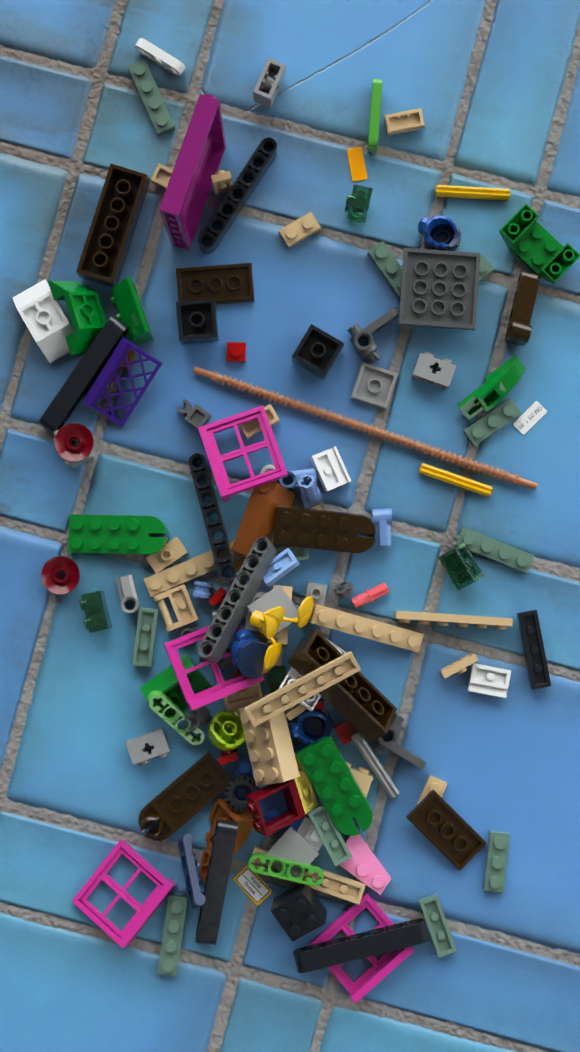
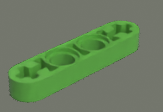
[367,78,382,152]
[147,690,205,745]
[248,853,324,886]

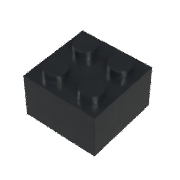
[176,299,219,345]
[292,324,344,380]
[271,883,327,942]

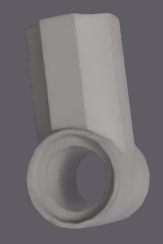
[116,575,140,614]

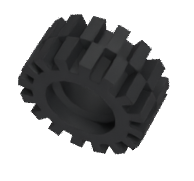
[224,774,260,812]

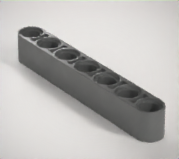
[198,537,277,664]

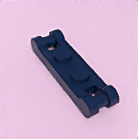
[178,834,206,908]

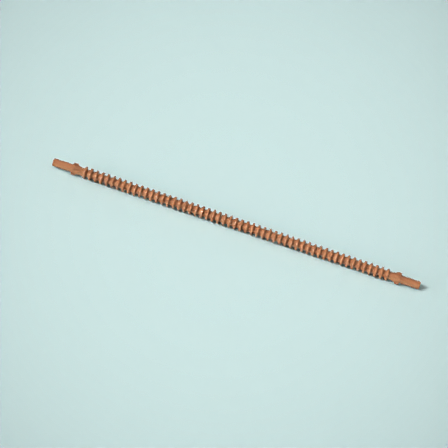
[193,366,538,490]

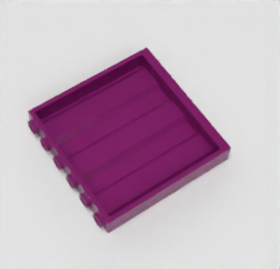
[159,94,226,251]

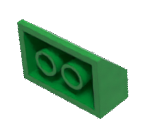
[110,276,153,345]
[140,654,212,716]

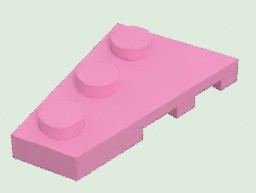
[339,834,391,895]

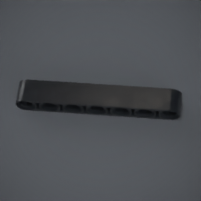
[198,137,277,254]
[39,316,129,435]
[189,453,237,583]
[195,820,238,945]
[293,918,429,973]

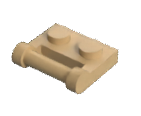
[153,584,199,632]

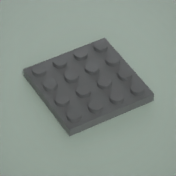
[398,248,480,330]

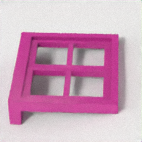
[198,405,288,502]
[163,617,264,711]
[72,839,177,949]
[308,892,414,1003]

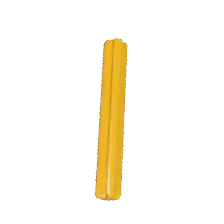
[435,185,510,200]
[419,463,492,497]

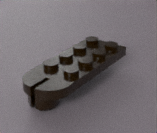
[273,505,376,553]
[139,751,231,841]

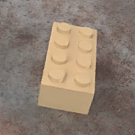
[238,706,300,786]

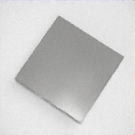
[350,362,398,410]
[247,584,298,637]
[266,826,319,883]

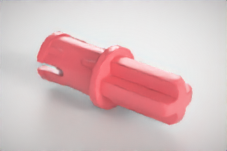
[351,583,389,609]

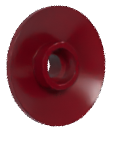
[54,423,94,462]
[41,556,80,595]

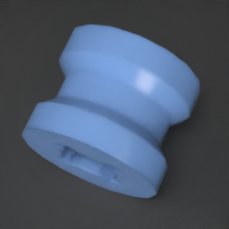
[192,580,213,599]

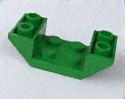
[499,204,580,284]
[49,281,106,355]

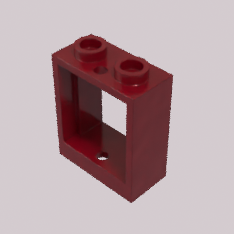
[246,779,306,836]

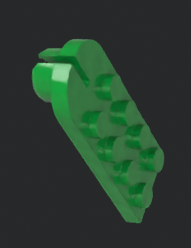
[68,514,169,555]
[296,734,373,836]

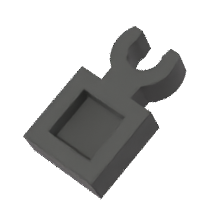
[176,399,212,430]
[184,705,213,730]

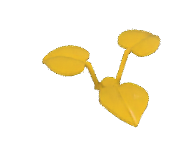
[249,596,314,674]

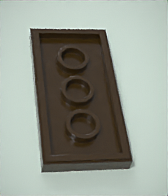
[176,263,255,305]
[406,789,487,870]

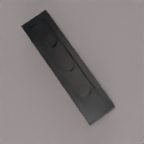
[517,610,551,690]

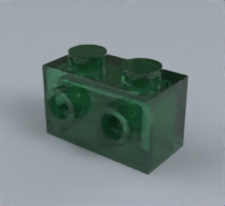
[345,184,373,223]
[438,542,484,590]
[79,590,112,633]

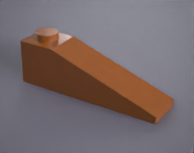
[231,481,297,557]
[198,798,253,882]

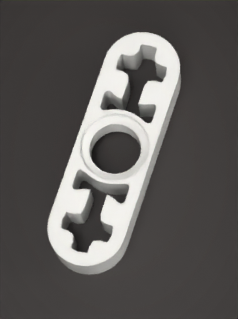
[134,38,186,77]

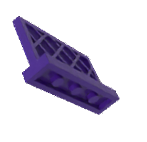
[82,337,163,427]

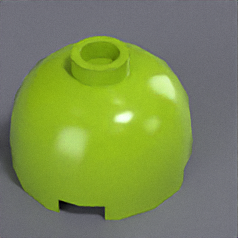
[208,711,245,751]

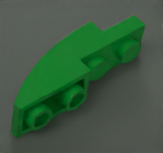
[457,354,526,421]

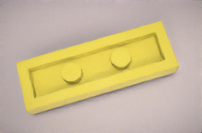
[294,753,318,814]

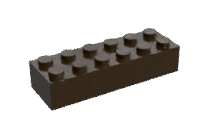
[76,164,150,288]
[288,629,397,743]

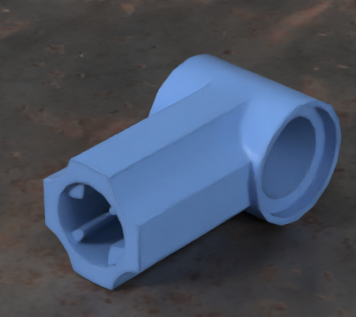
[278,468,317,490]
[298,474,324,509]
[371,508,392,546]

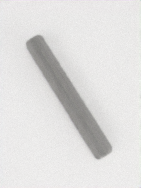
[351,731,399,798]

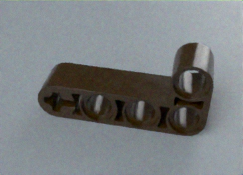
[505,271,541,347]

